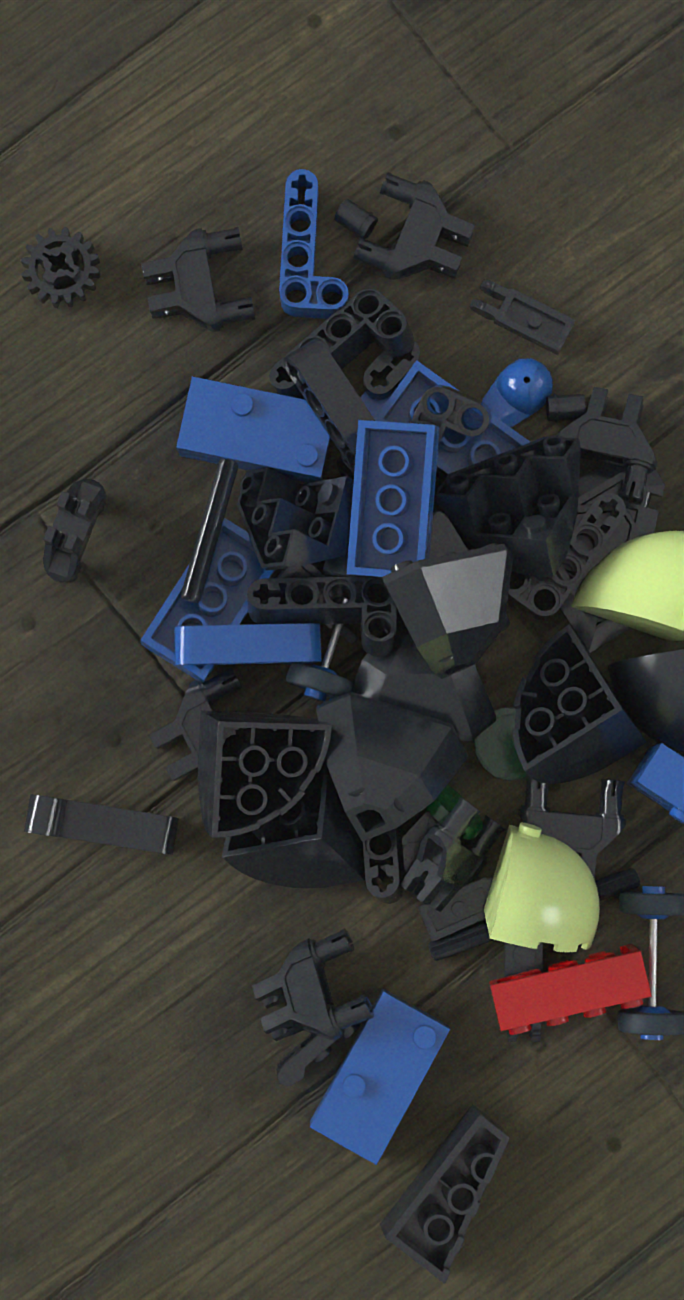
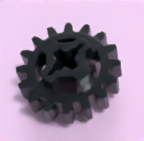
[21,227,101,308]

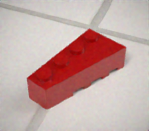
[489,943,652,1035]

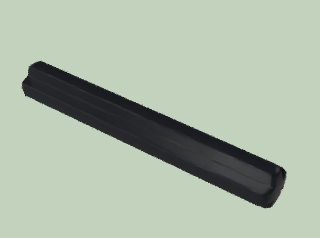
[181,458,238,603]

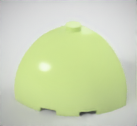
[571,531,684,641]
[484,822,600,952]

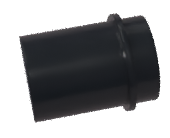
[334,199,378,239]
[546,394,586,423]

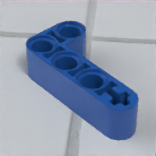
[279,169,349,319]
[174,623,321,665]

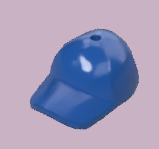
[482,358,553,428]

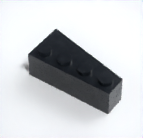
[380,1104,510,1284]

